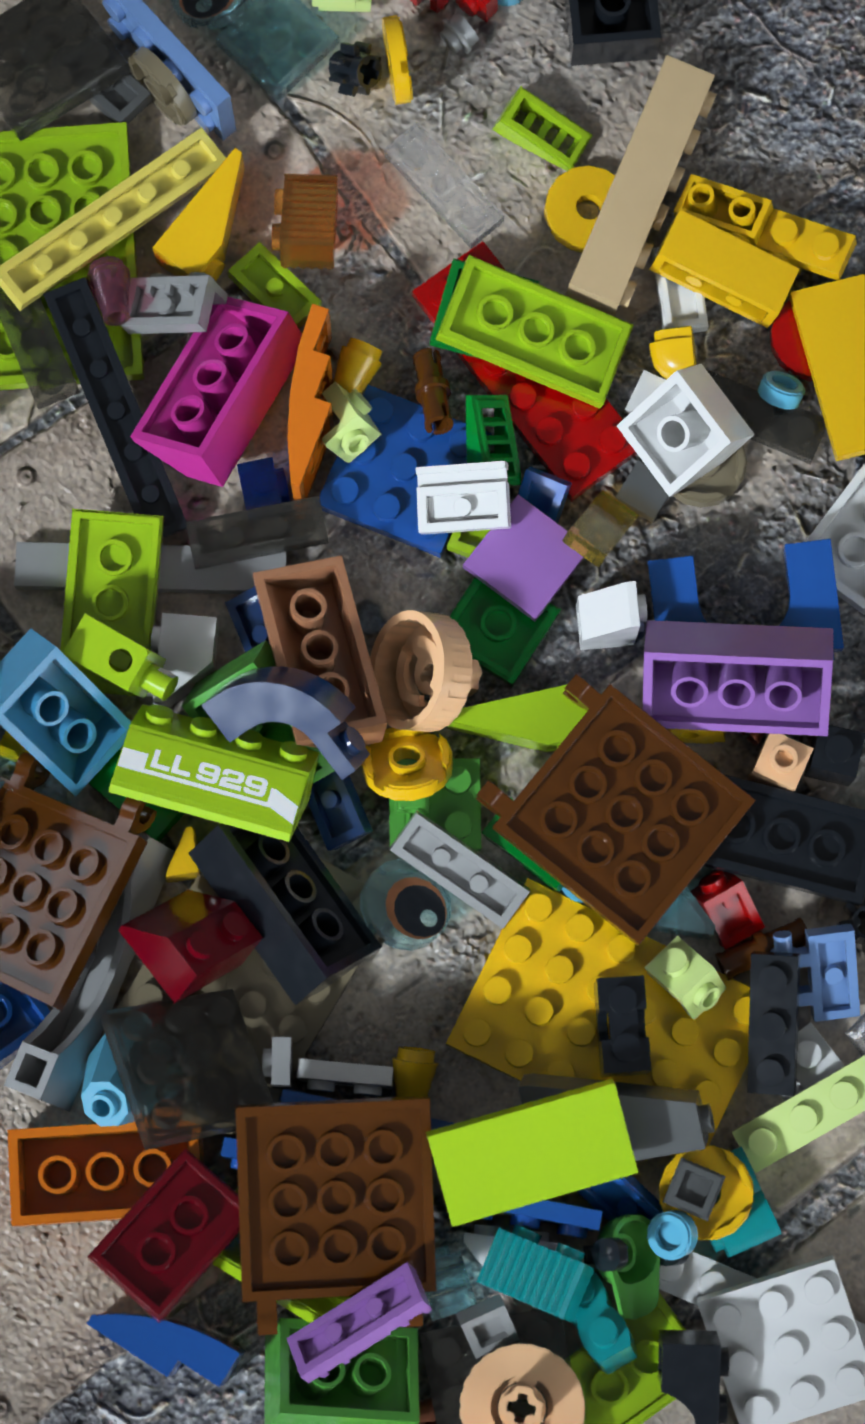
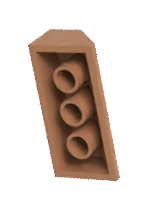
[252,555,388,748]

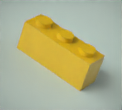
[649,209,800,328]

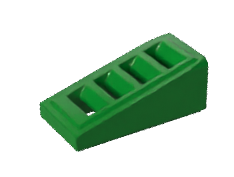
[466,395,521,485]

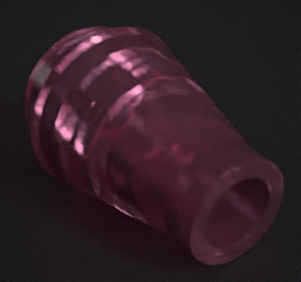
[86,256,130,326]

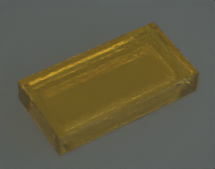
[562,490,639,567]

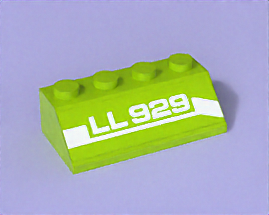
[109,704,320,842]

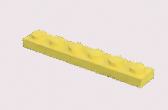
[0,127,226,311]

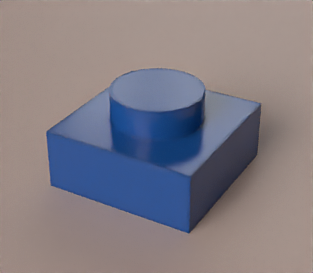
[518,467,572,524]

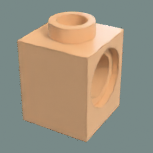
[747,734,814,792]

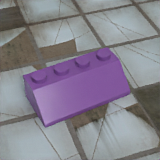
[643,620,833,736]

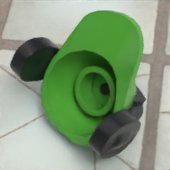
[583,1214,689,1320]

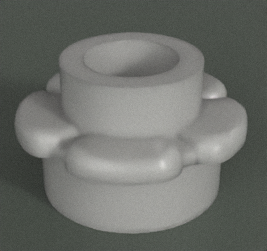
[439,13,479,54]

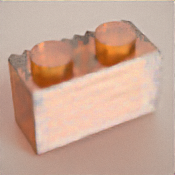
[272,173,338,270]

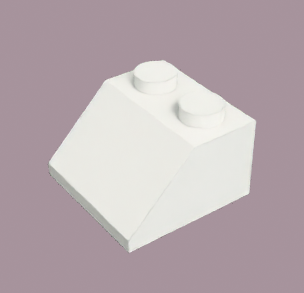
[617,364,755,497]

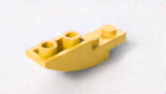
[673,174,857,281]

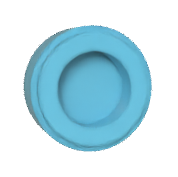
[758,371,805,409]
[647,1210,698,1260]

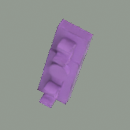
[287,1262,431,1383]

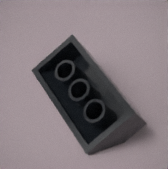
[188,823,382,1005]

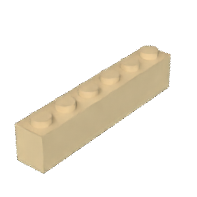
[565,55,717,316]

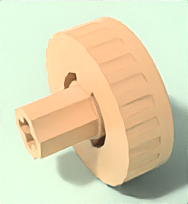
[370,610,483,732]
[459,1343,585,1424]

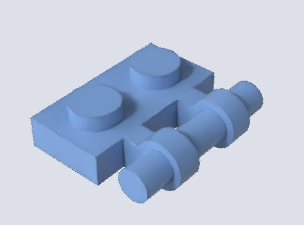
[770,923,860,1022]

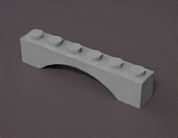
[4,824,175,1112]

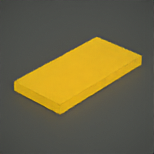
[789,274,865,461]

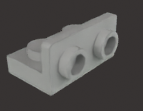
[120,272,228,334]

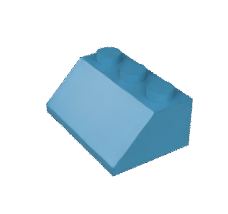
[0,629,131,796]

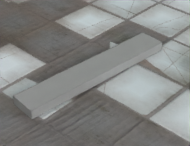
[14,542,287,594]

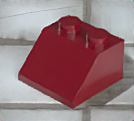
[118,889,263,1003]

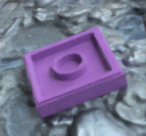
[463,495,590,622]

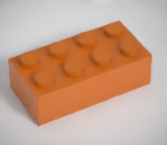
[7,1118,204,1227]

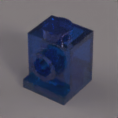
[237,457,292,521]

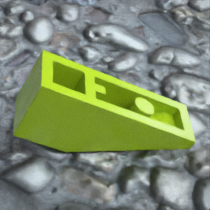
[447,684,587,752]

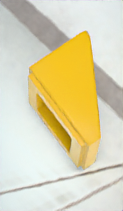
[165,826,202,883]

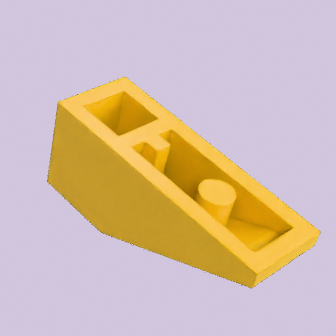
[152,147,245,281]

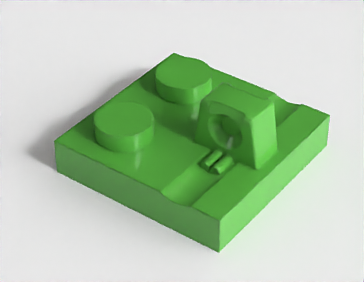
[389,758,482,853]

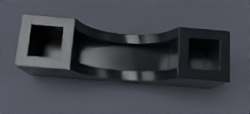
[658,1330,729,1424]

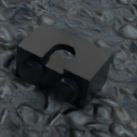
[594,975,652,1077]

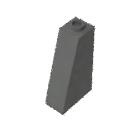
[518,1073,715,1161]

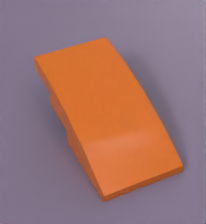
[287,303,334,510]

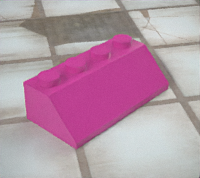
[130,297,302,487]

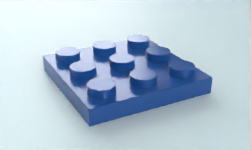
[316,384,492,558]

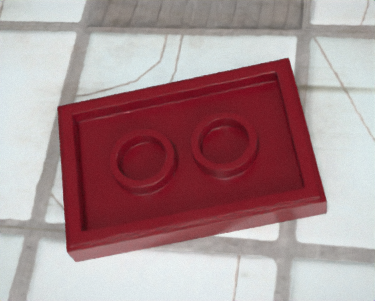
[87,1148,240,1323]

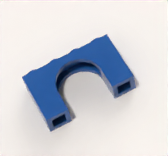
[648,539,844,660]

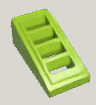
[492,86,593,171]

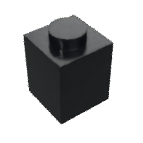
[804,725,865,787]

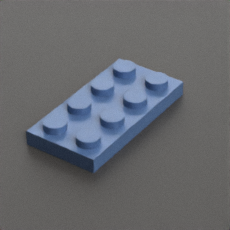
[102,0,236,141]

